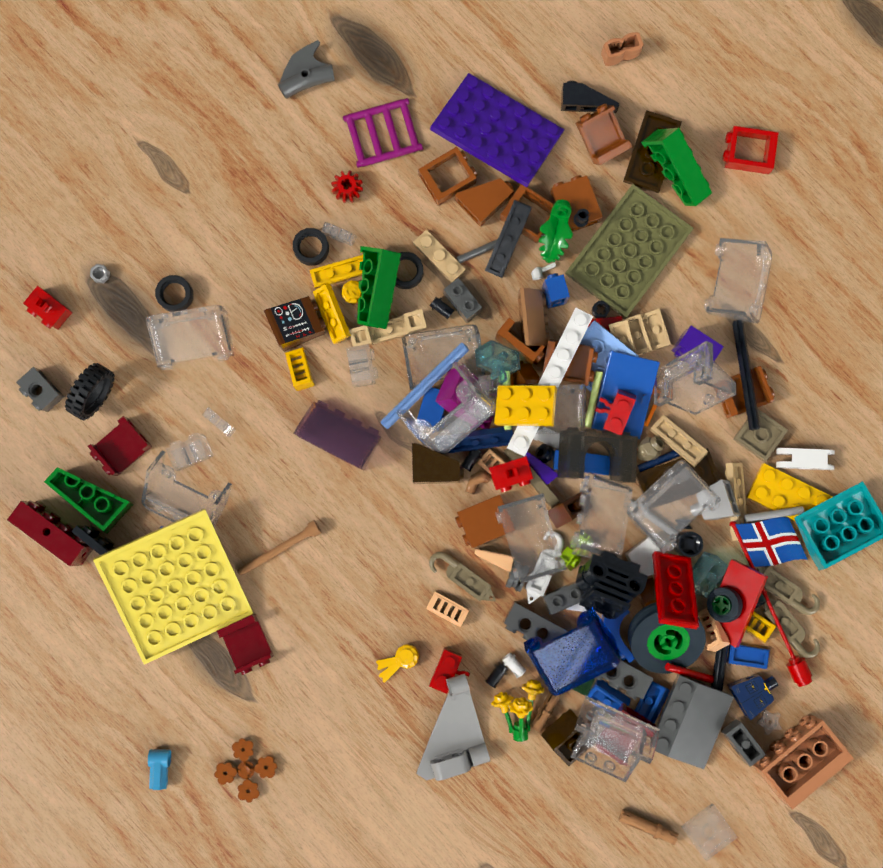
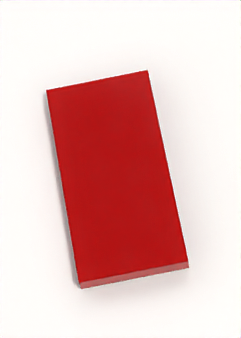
[652,551,699,629]
[706,559,768,648]

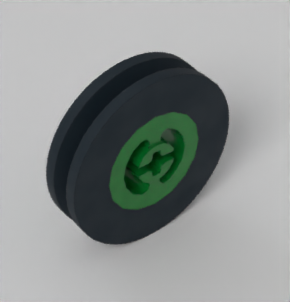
[628,602,706,674]

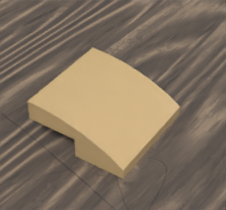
[622,308,672,355]

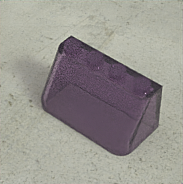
[293,400,382,471]

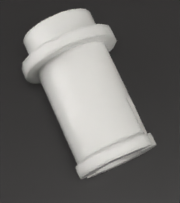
[502,653,526,678]

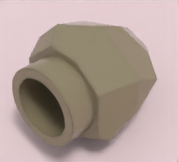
[637,436,664,461]

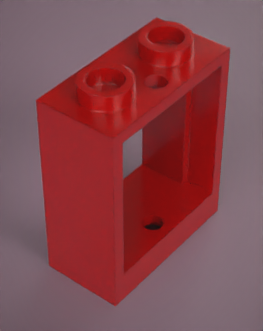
[723,126,779,175]

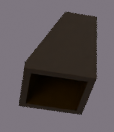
[412,443,464,484]

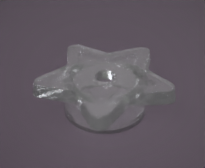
[757,709,782,735]

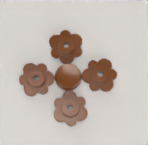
[214,738,277,803]

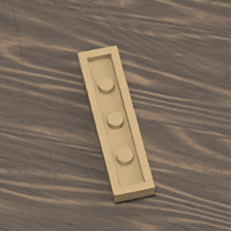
[725,463,748,541]

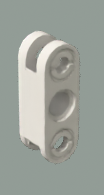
[776,448,835,470]

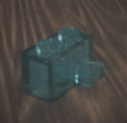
[475,340,520,383]
[692,551,728,598]

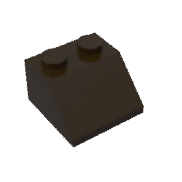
[541,709,597,766]

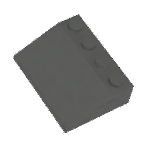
[649,674,734,769]

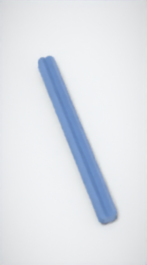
[381,343,469,429]

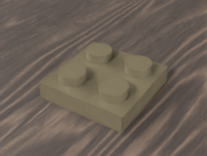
[733,408,788,462]

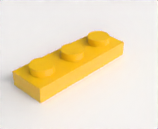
[313,284,351,344]

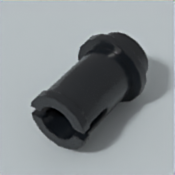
[573,209,589,227]
[430,297,454,320]
[460,449,483,472]
[485,662,509,688]

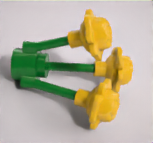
[491,679,545,742]

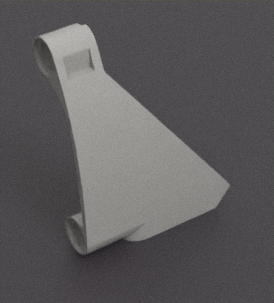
[416,674,490,781]

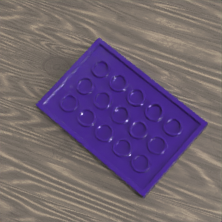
[430,73,564,187]

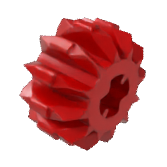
[331,170,363,203]

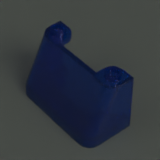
[524,608,620,696]

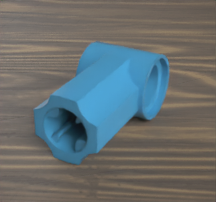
[148,749,171,790]

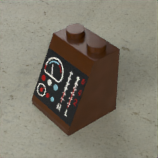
[264,296,326,352]

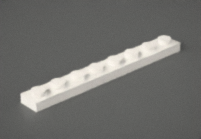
[507,308,593,457]

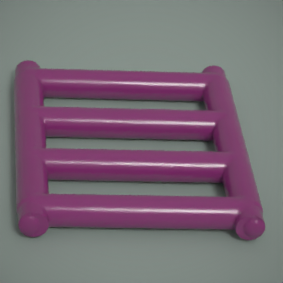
[343,98,423,168]

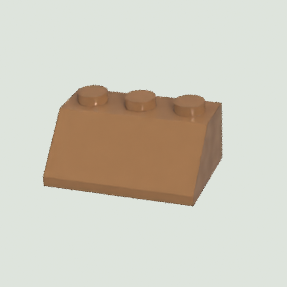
[517,288,550,351]

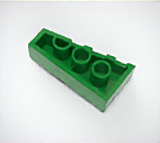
[641,128,712,206]
[357,246,401,329]
[44,467,133,534]

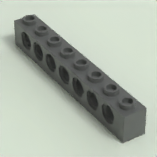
[503,602,654,700]

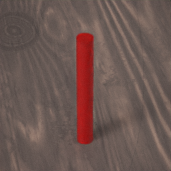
[665,663,714,683]

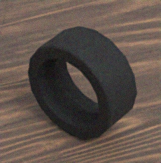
[293,228,329,266]
[395,252,423,289]
[155,275,193,313]

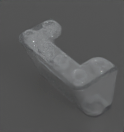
[570,472,633,559]

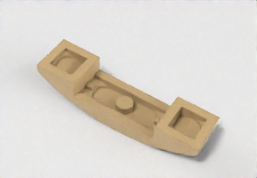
[349,309,427,348]

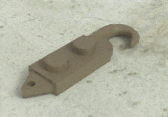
[429,552,496,601]
[755,566,820,615]
[763,598,820,658]

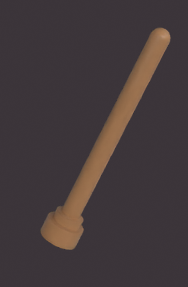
[238,520,322,575]

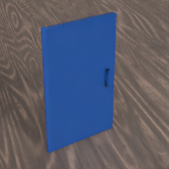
[591,350,660,439]

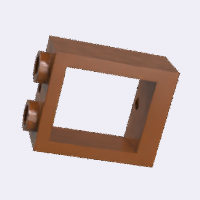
[418,147,478,206]
[500,185,554,243]

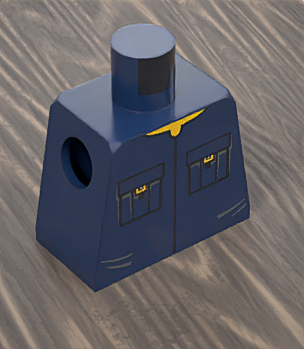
[727,674,779,720]

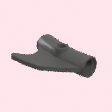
[277,40,335,99]

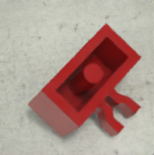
[23,285,73,330]
[595,389,636,435]
[489,456,534,493]
[429,648,470,694]

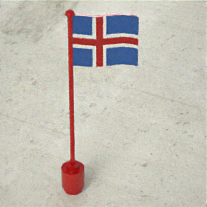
[729,517,813,687]

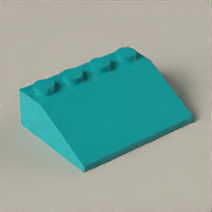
[794,481,883,571]

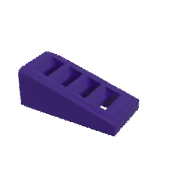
[522,452,559,485]

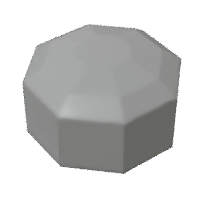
[90,264,110,284]

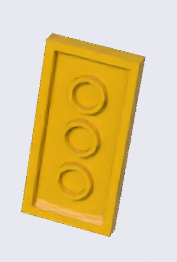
[746,463,833,522]

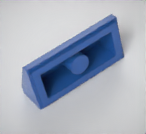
[586,679,631,715]
[635,681,670,724]

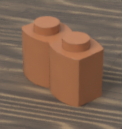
[601,32,644,66]

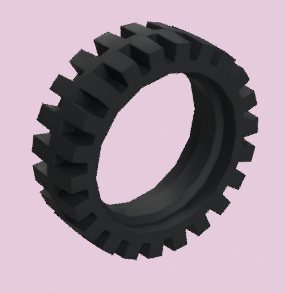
[65,363,115,421]

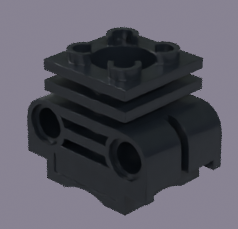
[576,550,648,619]

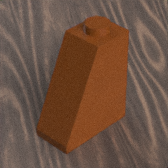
[455,178,514,227]

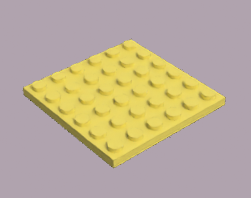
[93,509,253,665]

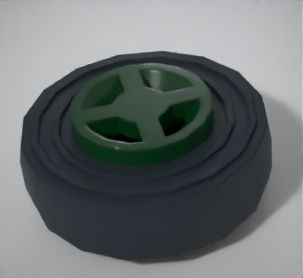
[707,587,743,623]

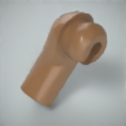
[465,471,490,495]

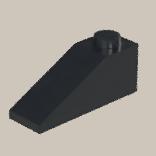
[561,81,619,113]

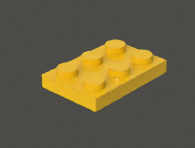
[494,386,557,426]

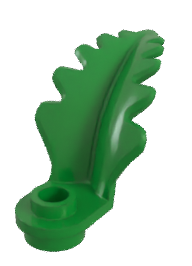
[539,199,573,263]

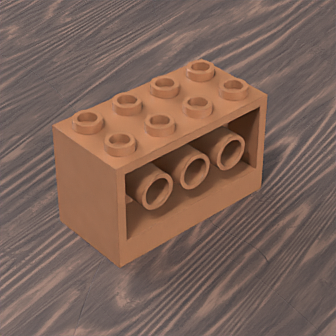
[752,714,854,810]

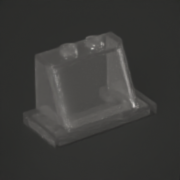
[654,341,736,415]
[571,696,660,782]

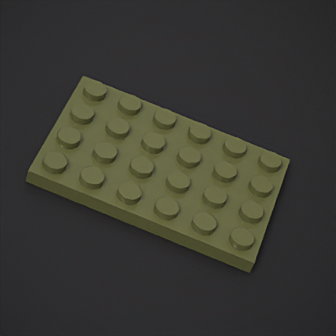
[565,184,694,319]

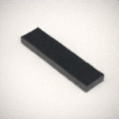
[485,200,533,278]

